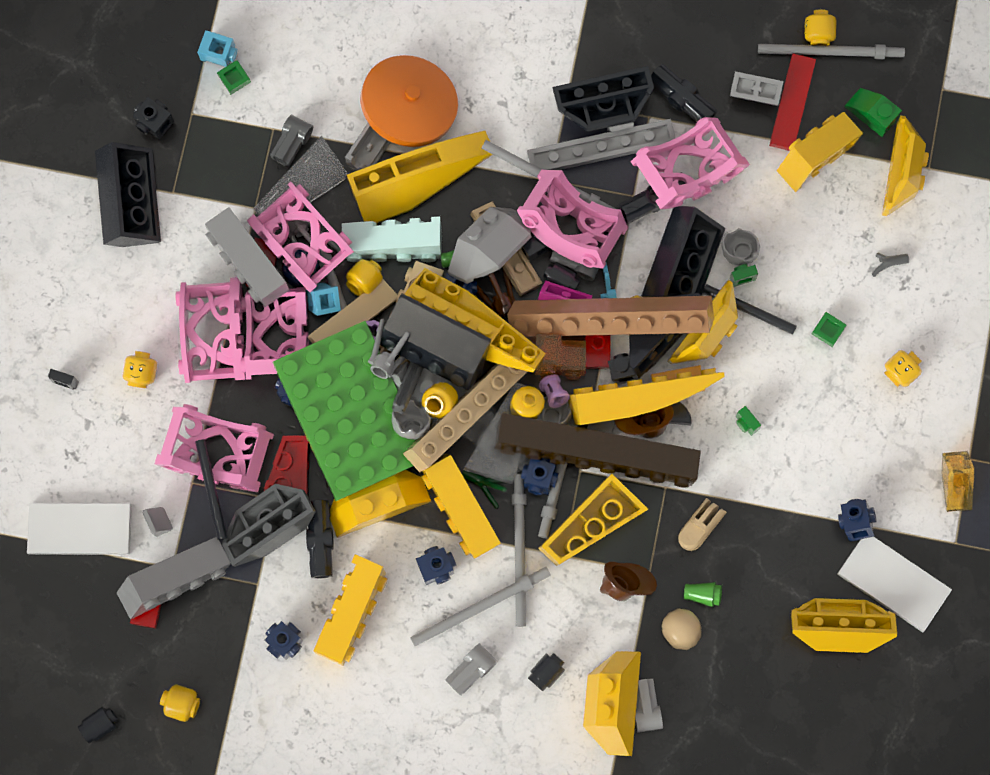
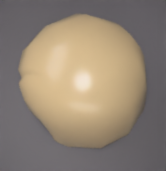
[662,609,702,650]

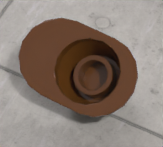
[614,405,674,439]
[600,562,657,601]

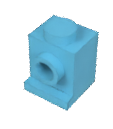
[198,30,238,67]
[306,282,341,316]

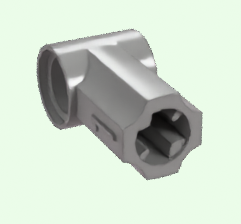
[445,643,498,696]
[635,679,663,733]

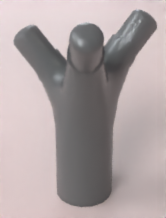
[872,253,909,277]

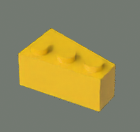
[777,112,863,192]

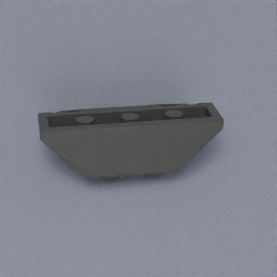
[222,484,316,567]

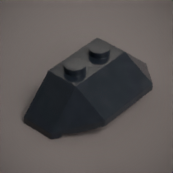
[552,66,654,132]
[629,293,701,379]

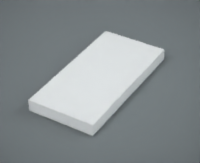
[27,503,131,555]
[837,537,952,632]

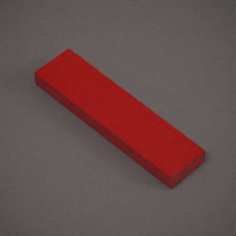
[769,53,816,151]

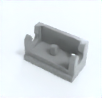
[730,71,783,106]
[345,123,391,171]

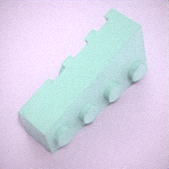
[342,216,442,262]

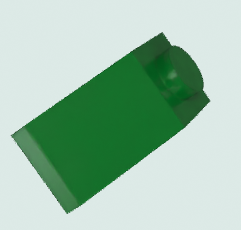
[844,88,902,137]

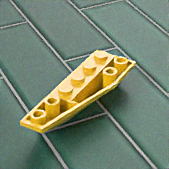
[347,130,493,223]
[405,268,546,372]
[568,368,725,425]

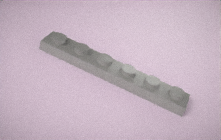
[527,119,675,170]

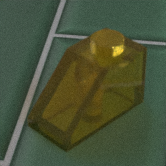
[941,451,974,512]

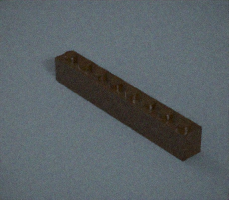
[494,413,701,488]

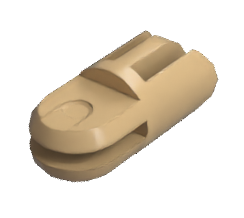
[678,498,727,551]

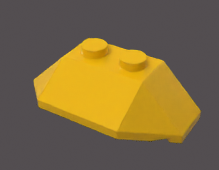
[882,115,929,216]
[667,280,738,364]
[330,470,431,538]
[791,598,897,653]
[583,651,641,756]

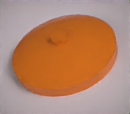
[360,55,458,147]

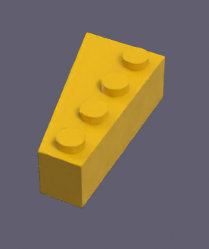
[421,453,501,559]
[538,474,648,566]
[313,554,388,666]

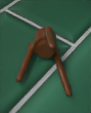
[477,269,516,317]

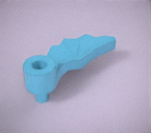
[600,262,617,298]

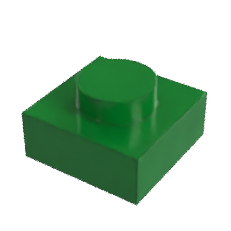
[217,60,251,95]
[729,264,758,287]
[812,312,847,347]
[736,406,761,436]

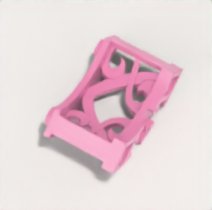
[631,117,750,209]
[517,170,628,268]
[247,182,354,292]
[176,277,246,383]
[240,287,309,380]
[154,404,274,492]

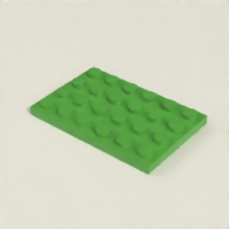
[272,321,417,501]

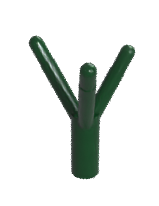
[462,469,514,509]

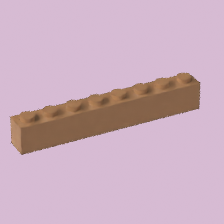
[507,296,714,337]

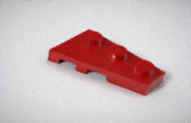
[264,436,309,496]

